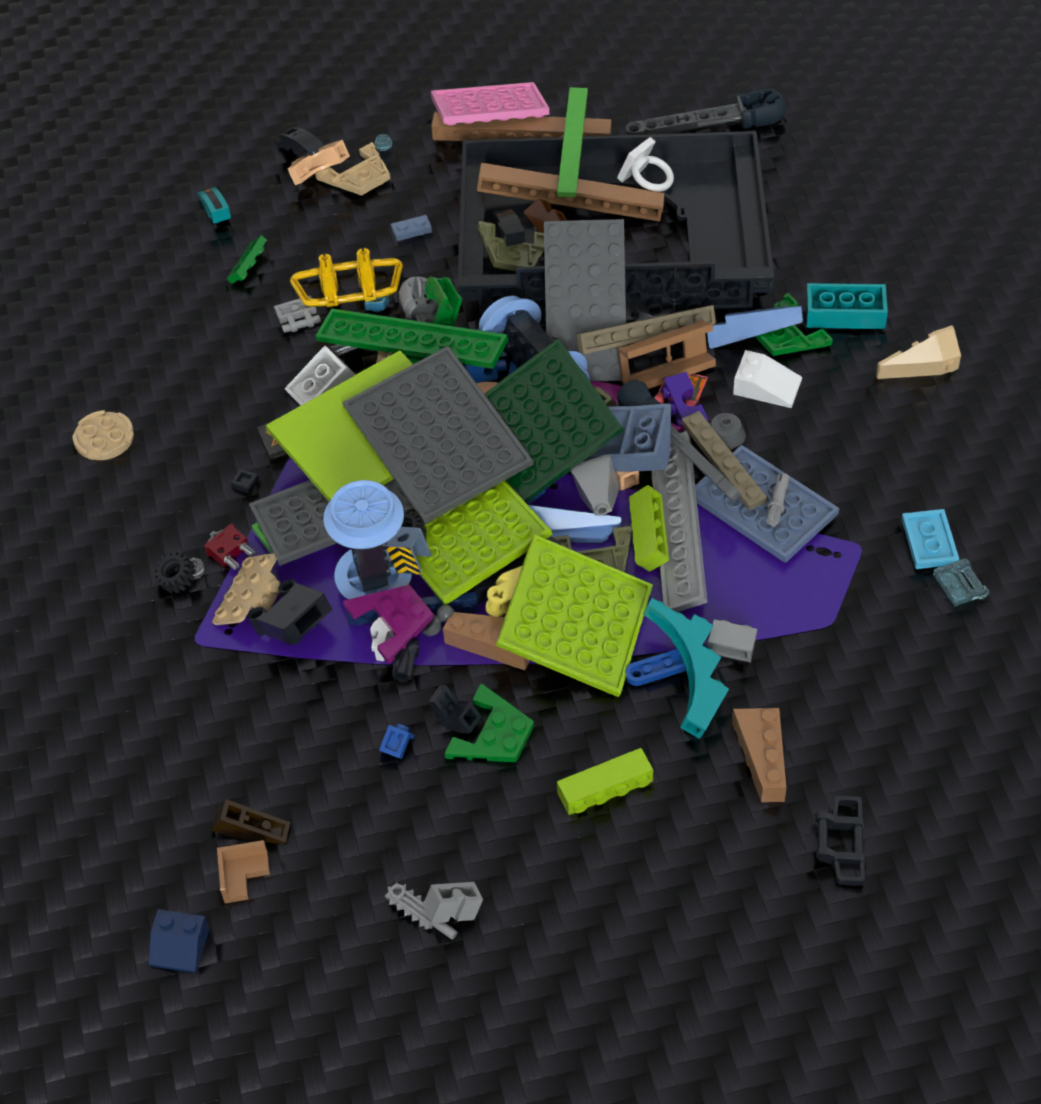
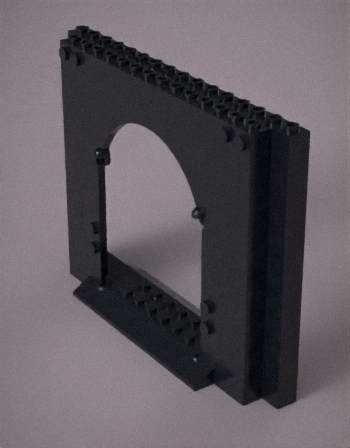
[458,131,774,328]

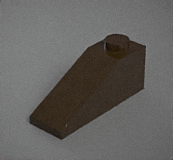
[211,799,290,844]

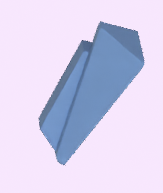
[707,306,803,349]
[528,505,621,544]

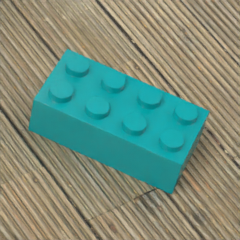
[805,283,888,329]

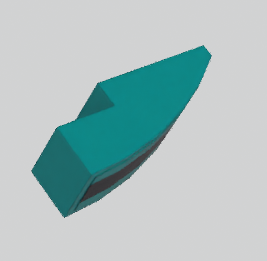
[197,187,231,224]

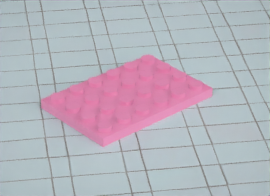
[431,82,549,125]

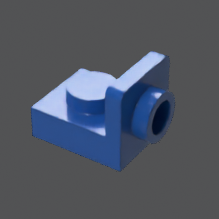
[379,723,414,759]

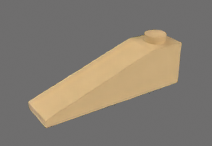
[876,326,961,379]

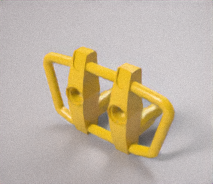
[290,248,403,307]

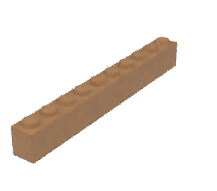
[432,112,611,141]
[477,163,664,221]

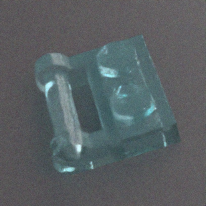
[933,558,990,606]

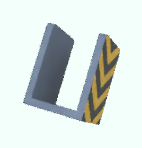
[386,527,431,574]

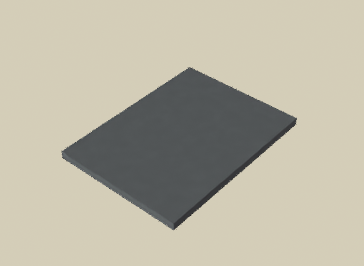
[342,346,534,524]

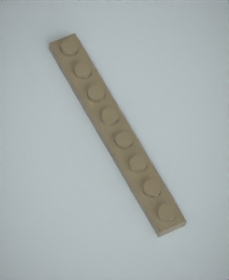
[576,305,716,354]

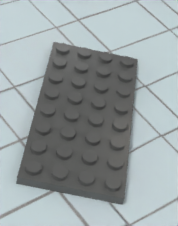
[544,219,626,381]
[249,479,416,566]

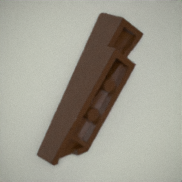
[524,199,567,233]

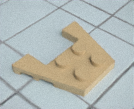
[315,142,390,195]

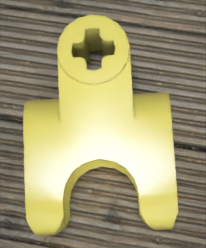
[486,566,522,617]

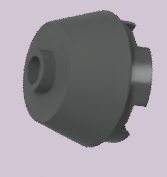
[710,413,746,453]

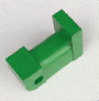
[424,276,462,327]

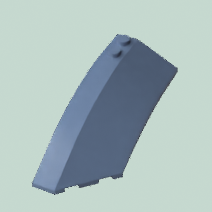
[584,403,671,472]

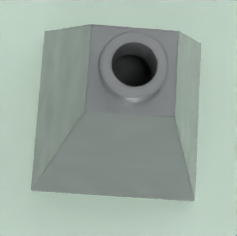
[571,454,620,516]

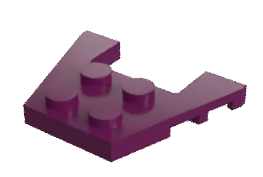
[343,585,433,664]

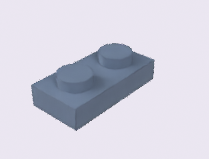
[391,215,432,241]

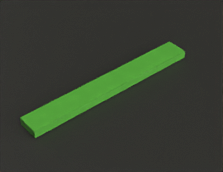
[557,87,588,197]

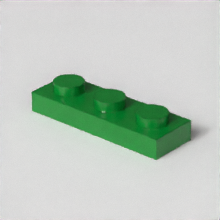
[227,235,267,284]

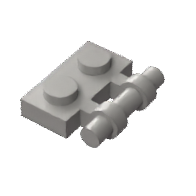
[274,296,321,333]

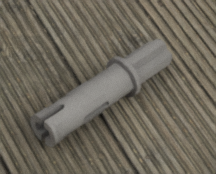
[766,474,790,527]

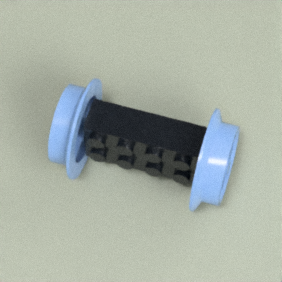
[478,296,590,381]
[323,480,412,599]

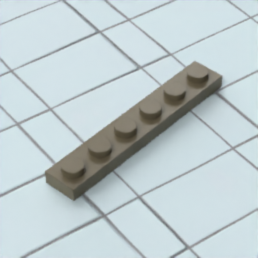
[681,411,767,511]

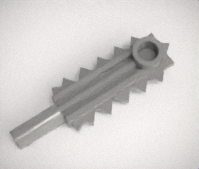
[385,882,457,940]

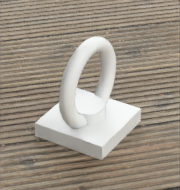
[617,137,674,192]

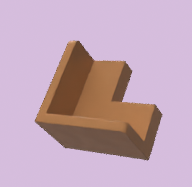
[217,840,270,903]

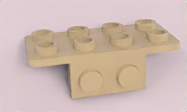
[212,553,281,625]

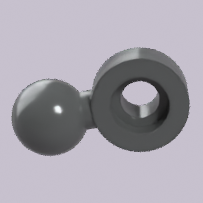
[421,605,454,637]

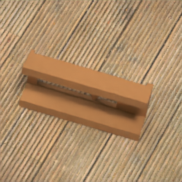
[618,319,716,389]

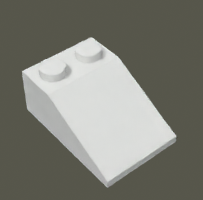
[285,346,356,405]
[733,350,802,408]

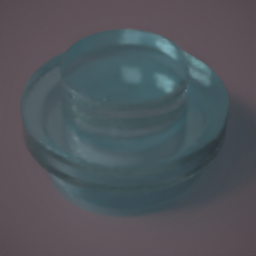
[374,134,392,151]

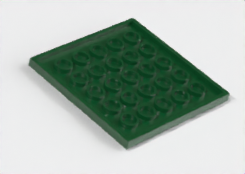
[484,338,625,503]

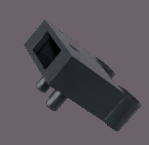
[247,579,332,646]

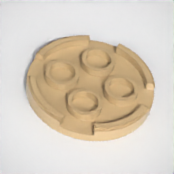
[73,410,134,460]

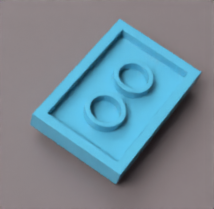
[901,509,959,569]

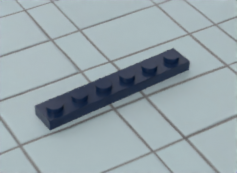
[346,592,478,625]

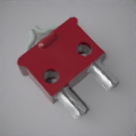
[204,524,255,570]

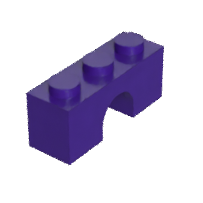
[661,372,709,434]

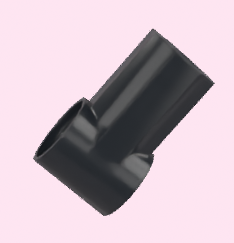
[392,639,419,682]

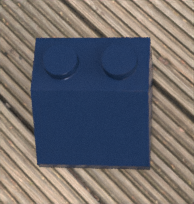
[149,909,209,973]

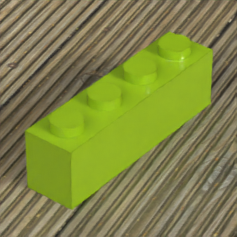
[629,485,669,572]
[557,748,653,815]

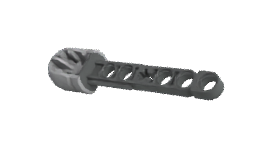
[399,276,438,324]

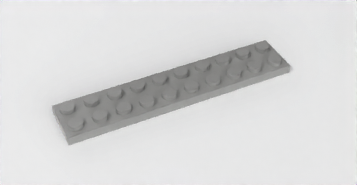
[651,431,708,612]

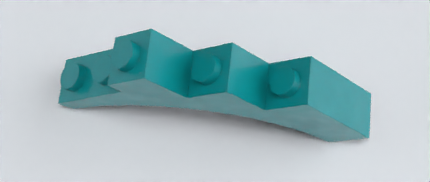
[643,598,729,739]

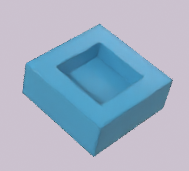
[365,296,389,312]

